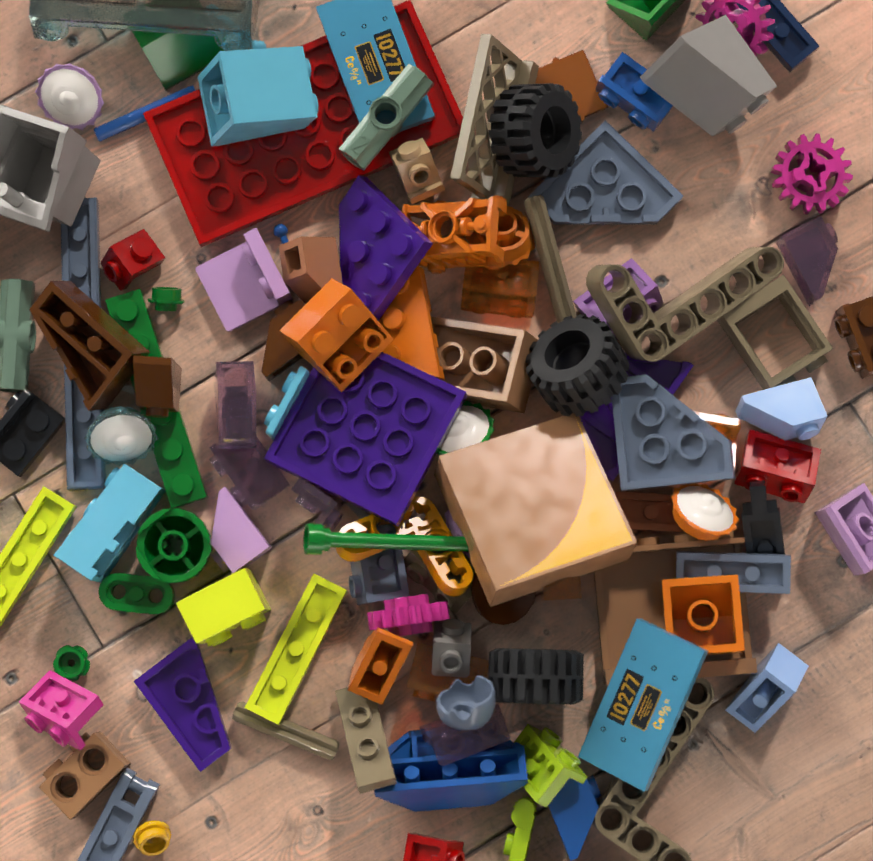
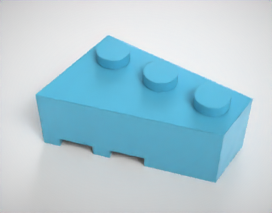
[53,463,166,582]

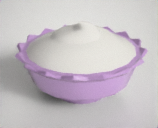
[35,63,104,130]

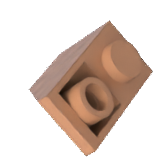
[279,236,343,304]

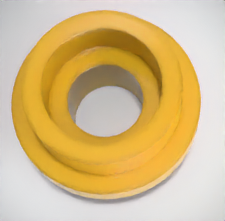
[133,821,171,856]

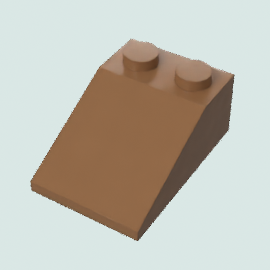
[431,317,538,413]

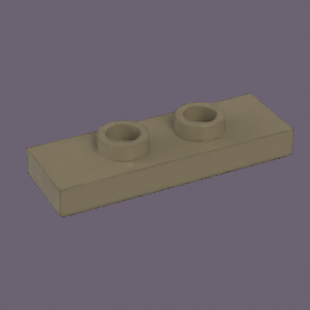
[335,687,397,794]

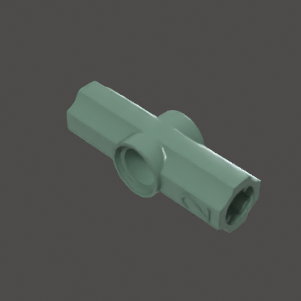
[338,63,434,171]
[0,279,36,393]

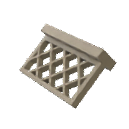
[450,34,539,206]

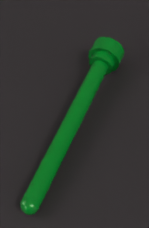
[303,523,469,555]

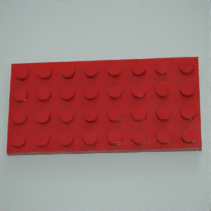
[143,0,463,247]

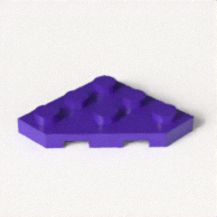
[339,175,433,321]

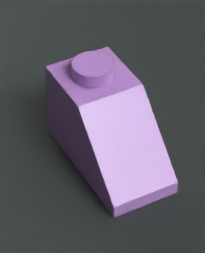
[211,487,272,573]

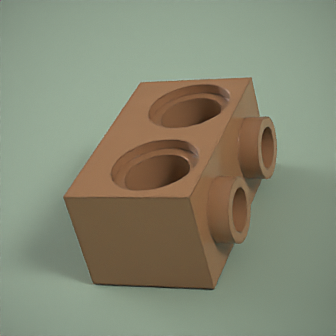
[39,731,131,820]

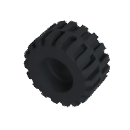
[489,83,582,177]
[526,314,629,417]
[488,648,584,704]

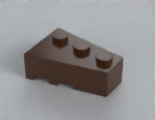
[29,281,150,411]

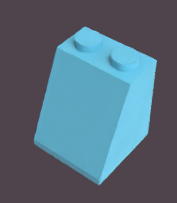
[197,46,319,147]

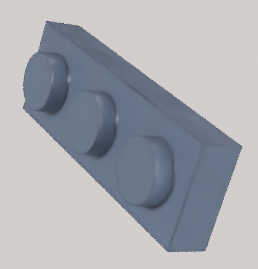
[676,551,791,594]

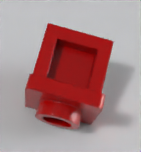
[101,229,166,291]

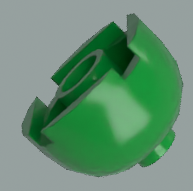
[136,508,212,583]

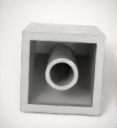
[640,15,777,137]

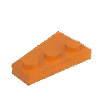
[379,266,445,380]

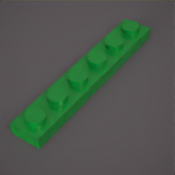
[105,288,208,509]

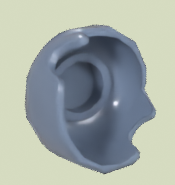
[436,675,496,730]

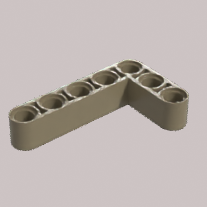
[586,247,784,362]
[593,677,714,861]

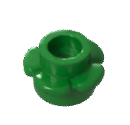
[148,287,185,311]
[53,645,90,682]

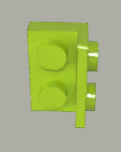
[514,724,588,808]

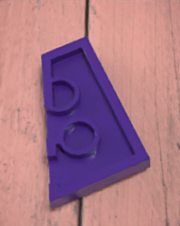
[134,637,232,772]

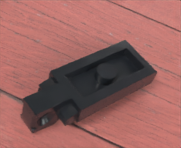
[742,480,785,555]

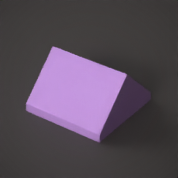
[815,483,873,576]

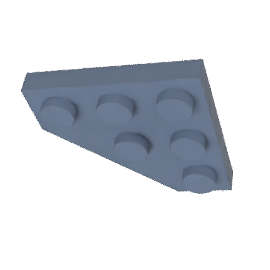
[528,120,684,225]
[612,374,735,491]

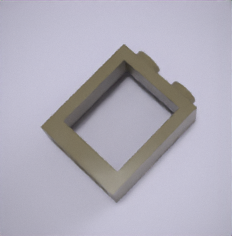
[717,274,833,390]

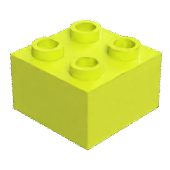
[176,568,271,647]

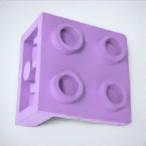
[195,228,293,332]

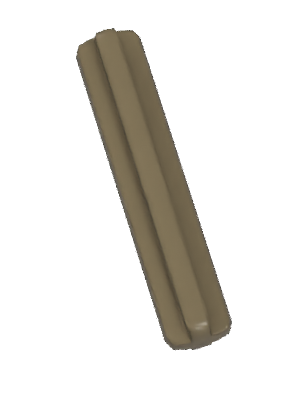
[232,702,340,760]

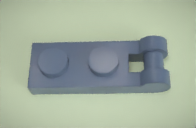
[77,767,160,861]

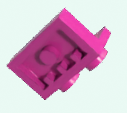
[19,670,104,751]

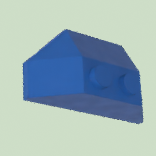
[374,725,528,812]

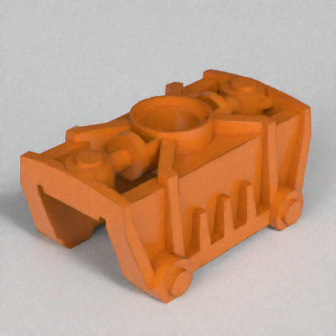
[402,195,507,274]

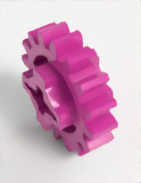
[695,0,775,57]
[771,133,853,214]
[367,594,450,636]

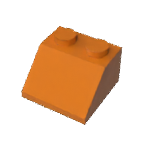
[662,574,745,655]

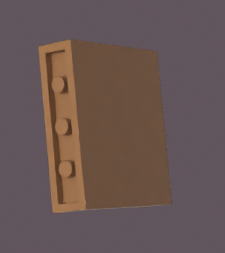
[594,531,757,685]

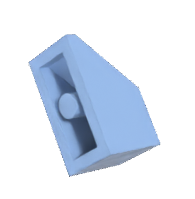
[735,377,828,441]
[725,643,809,733]

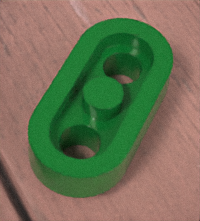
[99,573,175,615]

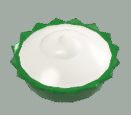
[437,401,495,455]

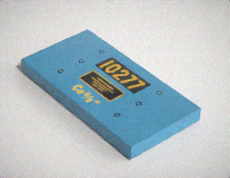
[316,0,435,132]
[578,618,708,791]

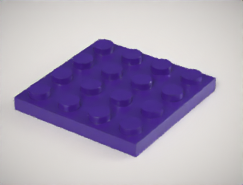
[264,352,467,527]

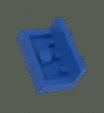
[595,52,673,132]

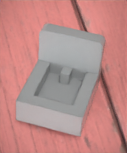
[432,619,472,677]

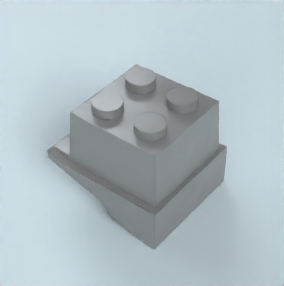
[0,105,101,232]

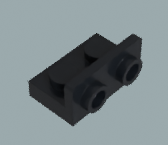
[0,389,65,477]

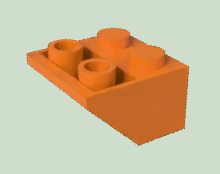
[279,279,394,392]

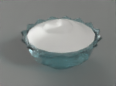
[84,406,158,466]

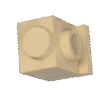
[389,138,445,204]

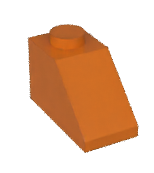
[348,627,413,705]

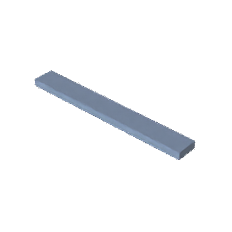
[61,198,106,491]

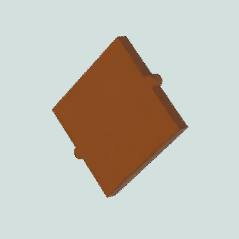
[535,50,608,123]

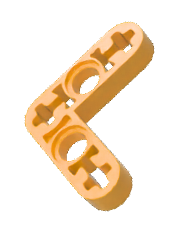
[336,496,473,597]

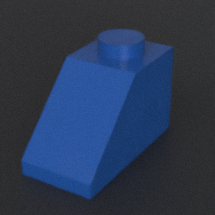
[548,769,601,861]

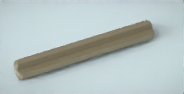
[524,195,577,323]

